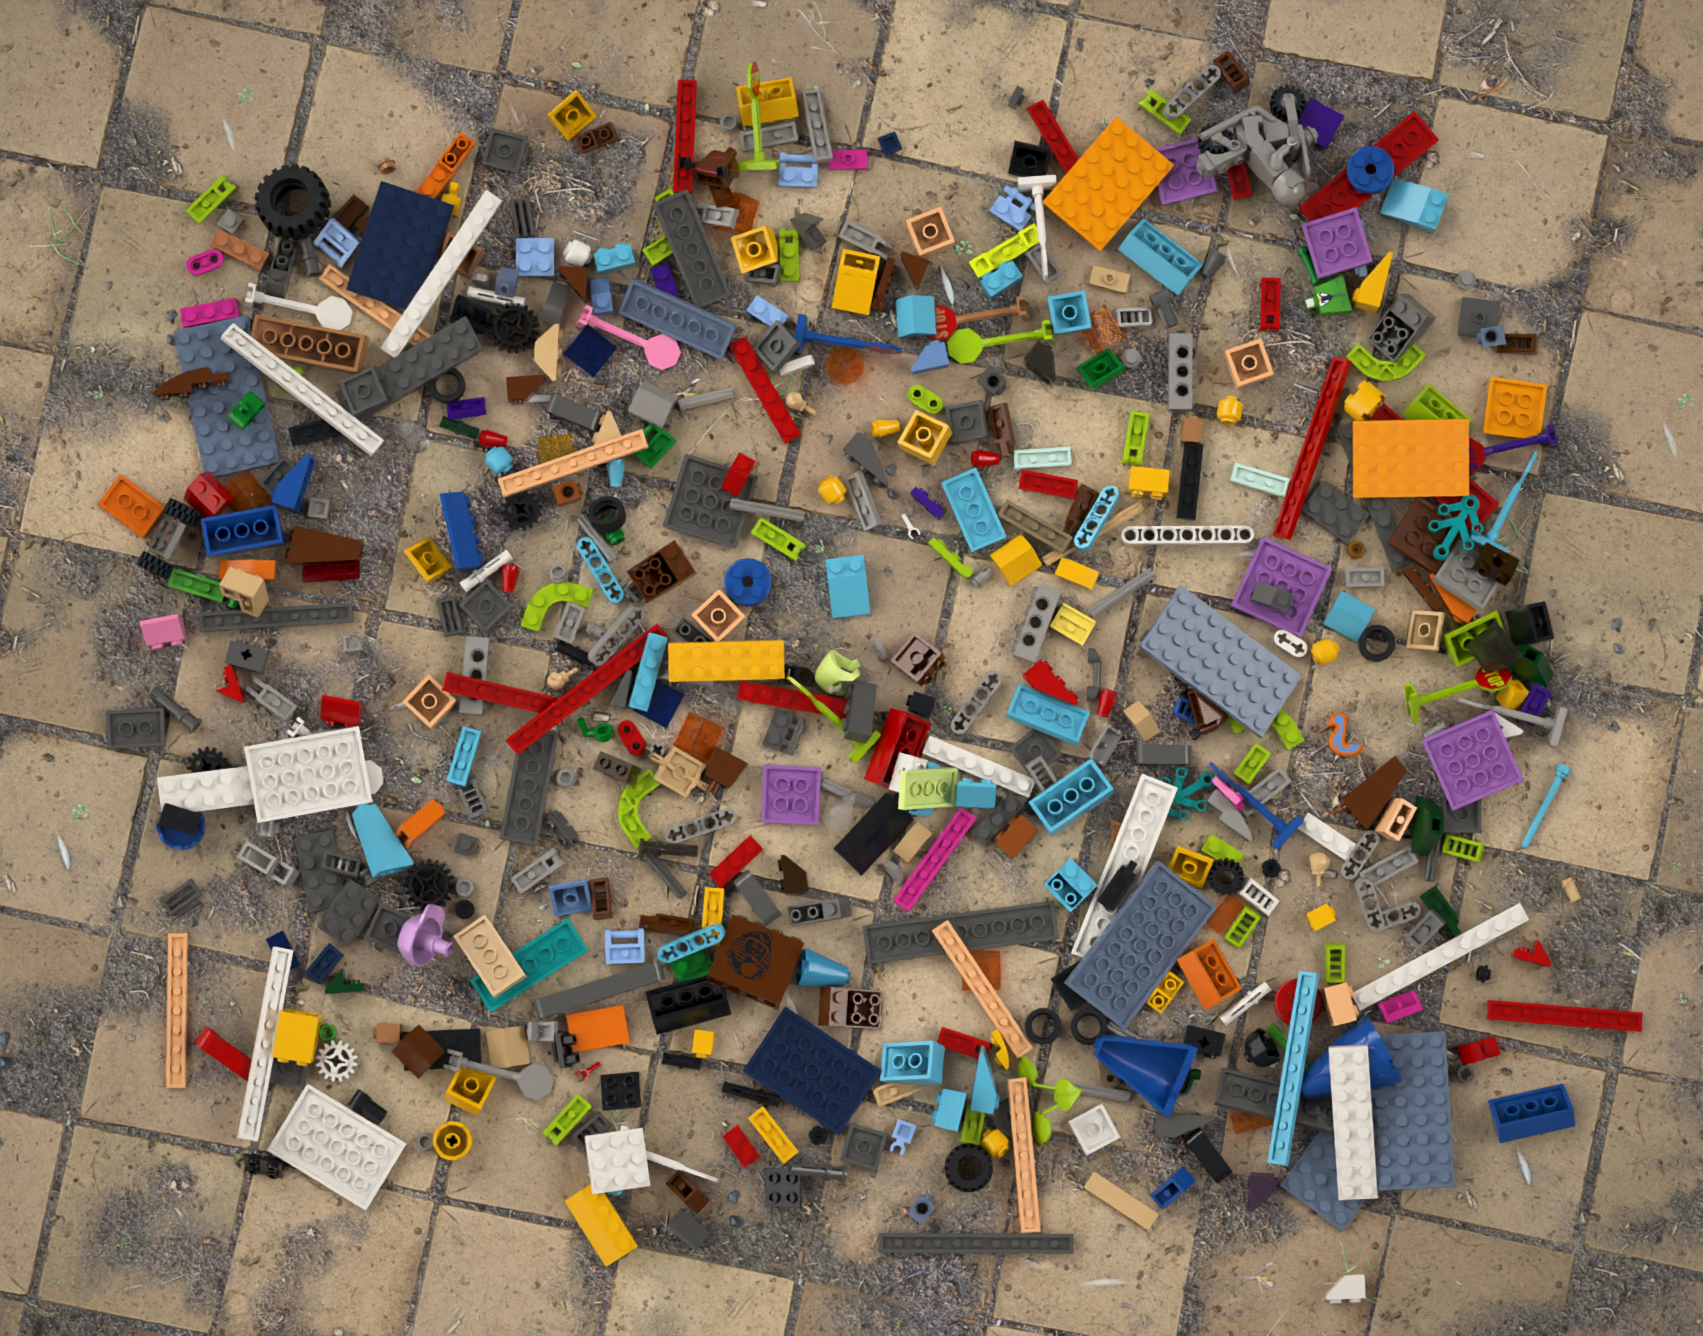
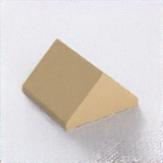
[1406,610,1445,653]
[486,1026,530,1069]

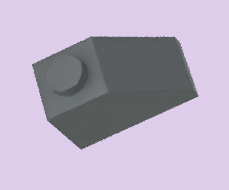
[1250,582,1295,615]

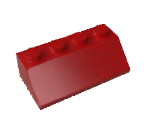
[864,708,931,793]

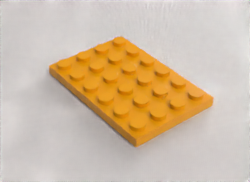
[1042,117,1174,252]
[1353,419,1469,498]

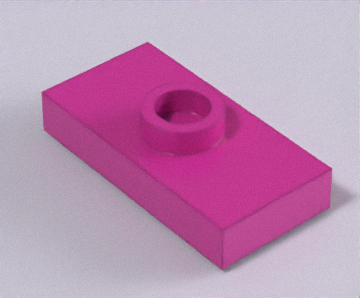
[829,150,867,170]

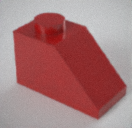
[721,452,756,497]

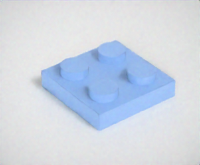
[516,238,554,277]

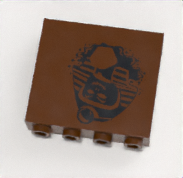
[706,915,804,1010]

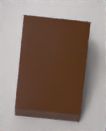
[900,251,929,290]

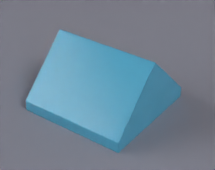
[1047,291,1092,335]
[896,295,936,338]
[1323,590,1375,642]

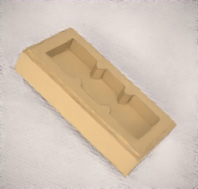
[1089,265,1130,294]

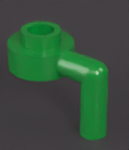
[577,717,614,742]

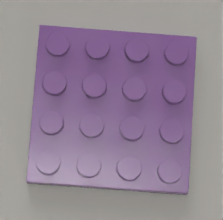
[1231,536,1332,638]
[1422,710,1524,811]

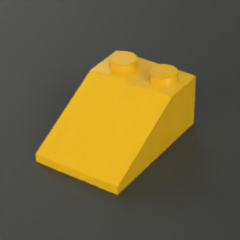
[1351,251,1393,313]

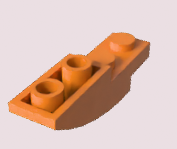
[416,132,476,199]

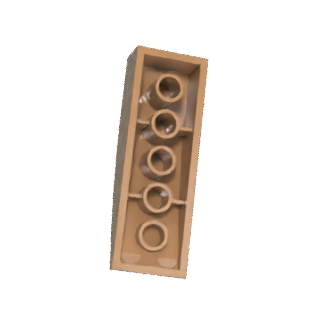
[251,314,370,374]

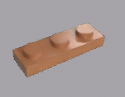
[210,229,270,271]

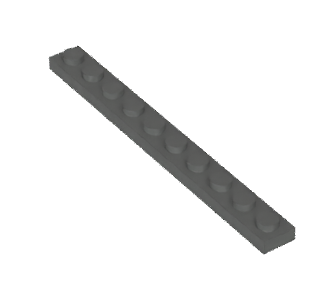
[879,1233,1074,1254]

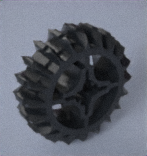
[488,303,540,354]
[403,859,456,910]

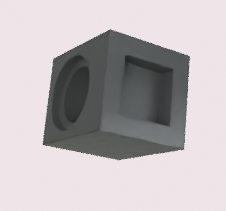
[977,365,1007,397]

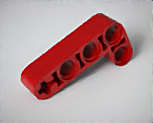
[194,1025,252,1082]

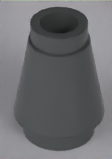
[1202,249,1226,278]

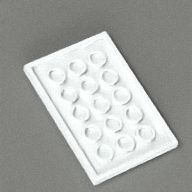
[244,726,372,823]
[267,1084,407,1210]

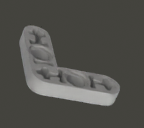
[1355,877,1421,932]

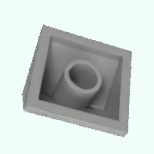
[628,381,679,429]

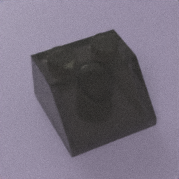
[1023,341,1056,388]
[1466,622,1523,672]

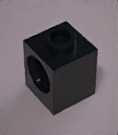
[906,691,936,718]

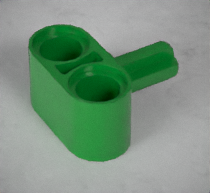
[227,391,266,431]

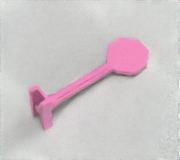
[575,305,681,370]

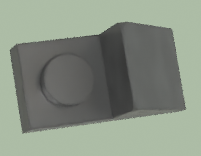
[790,213,827,251]
[746,264,781,288]

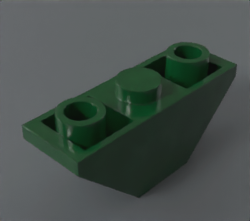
[1494,644,1553,688]
[1411,796,1444,856]

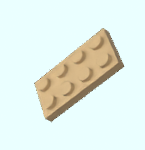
[453,915,527,998]

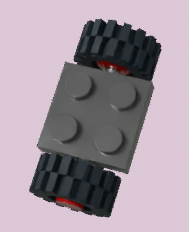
[136,498,201,580]

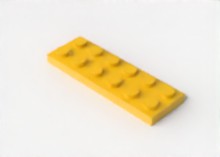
[668,640,785,682]

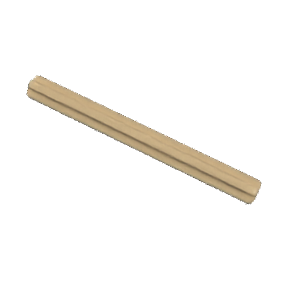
[1042,502,1144,566]

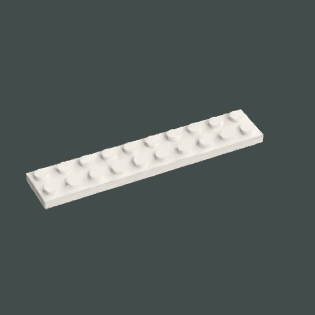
[1071,774,1178,958]

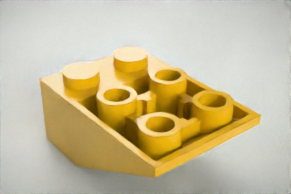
[831,249,880,316]

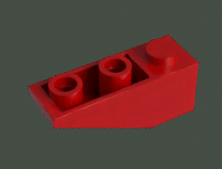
[1023,659,1079,706]

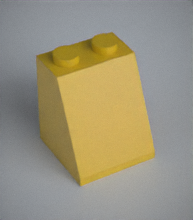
[273,1008,323,1066]

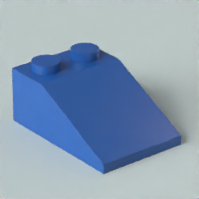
[271,453,316,514]

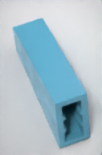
[352,803,414,878]

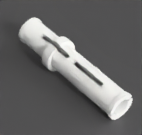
[467,286,526,309]
[459,550,513,593]
[1219,981,1272,1026]

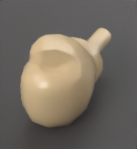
[786,392,816,415]
[547,667,578,690]
[1309,852,1330,886]

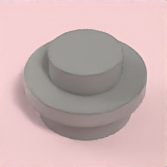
[720,113,739,133]
[1457,271,1476,290]
[1122,349,1141,368]
[549,565,568,583]
[556,768,576,788]
[416,1132,434,1152]

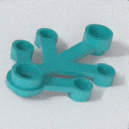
[1428,494,1483,561]
[1159,767,1215,822]

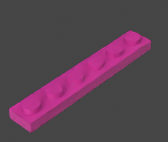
[893,807,976,912]

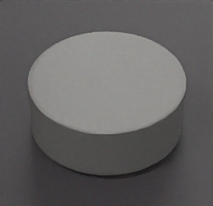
[472,273,492,287]
[455,878,475,897]

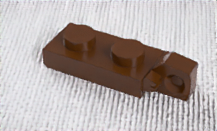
[871,258,897,312]
[988,403,1015,457]
[1063,484,1099,538]
[639,913,694,937]

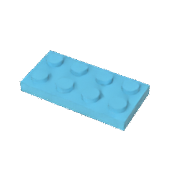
[941,468,1007,553]
[1006,684,1090,746]

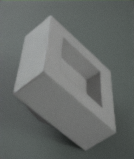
[217,209,244,236]
[308,497,330,520]

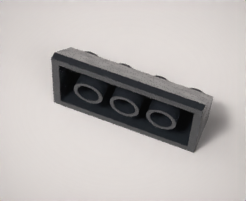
[833,793,914,876]
[646,975,732,1035]

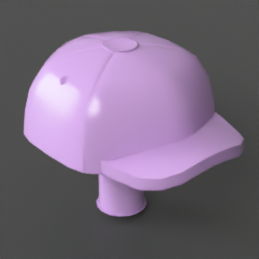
[398,904,453,967]

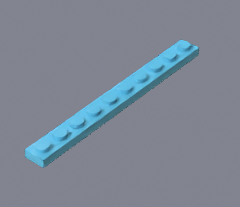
[1267,971,1320,1166]

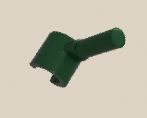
[1183,1068,1201,1094]

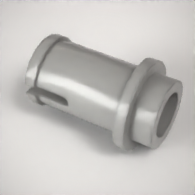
[969,565,994,589]
[585,622,607,639]
[1422,721,1447,738]

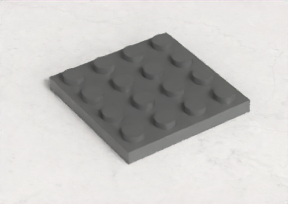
[663,454,758,550]

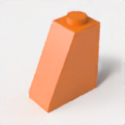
[395,799,446,851]

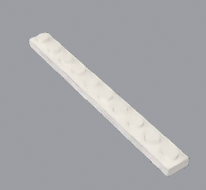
[381,190,503,358]
[220,323,384,456]
[1352,903,1529,1011]
[237,947,293,1141]

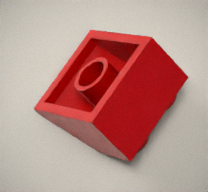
[184,471,235,518]
[320,695,364,728]

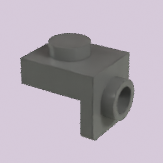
[624,582,644,605]

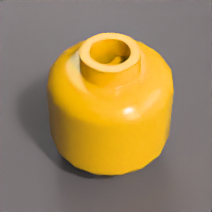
[1217,396,1243,425]
[818,475,846,504]
[1310,638,1340,666]
[981,1129,1009,1158]

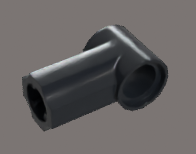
[347,1089,388,1125]

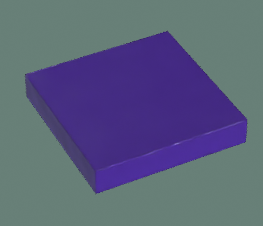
[1298,98,1344,150]

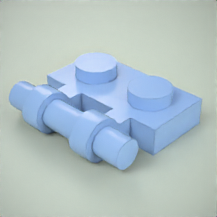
[989,185,1035,232]

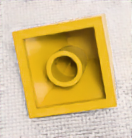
[731,225,778,274]

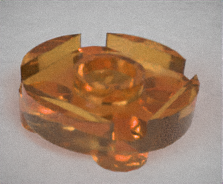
[826,346,864,385]

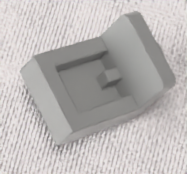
[527,1021,558,1041]

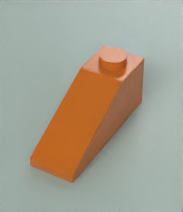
[1427,573,1476,625]

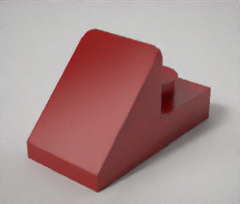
[216,665,246,703]
[1511,939,1551,967]
[1457,1036,1501,1065]

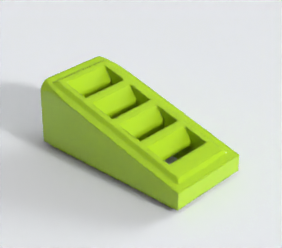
[1441,834,1485,863]
[1224,905,1261,949]
[1325,942,1346,983]

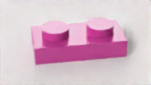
[1211,775,1245,812]

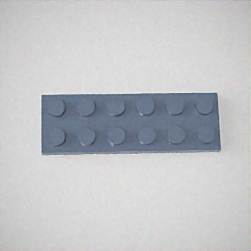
[618,278,737,360]

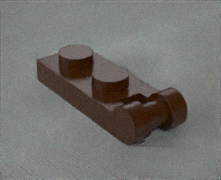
[1402,565,1444,611]

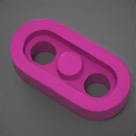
[186,249,224,276]

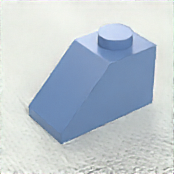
[590,277,614,317]
[911,340,949,375]

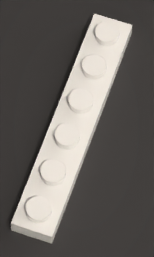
[922,736,1035,798]

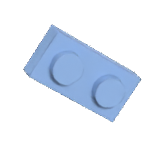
[746,295,789,327]

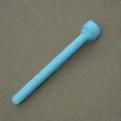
[1521,763,1572,849]

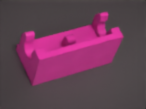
[1377,990,1423,1024]

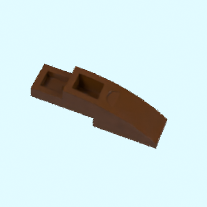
[153,367,232,401]

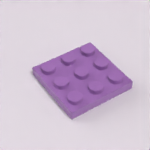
[1155,138,1218,206]
[1302,207,1373,279]
[761,765,821,825]

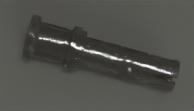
[638,838,698,857]

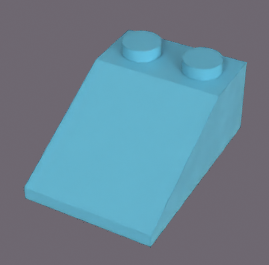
[1379,178,1449,234]
[825,555,870,619]
[880,1041,945,1085]
[970,1046,1000,1114]
[931,1088,967,1132]

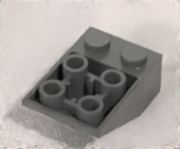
[1367,294,1436,363]

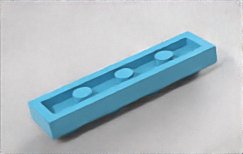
[628,632,668,712]

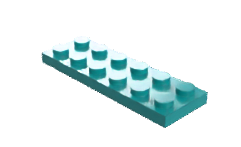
[470,918,589,1013]

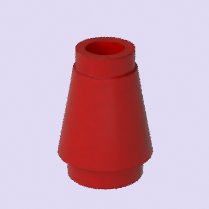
[479,429,508,448]
[971,449,1000,468]
[501,564,520,592]
[1097,688,1118,718]

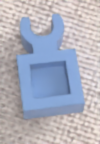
[890,1119,916,1155]

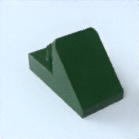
[325,969,366,994]

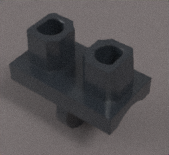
[547,1032,580,1069]

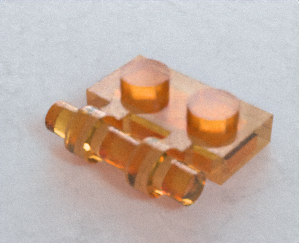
[1081,305,1124,354]

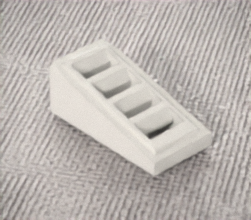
[1237,877,1279,916]

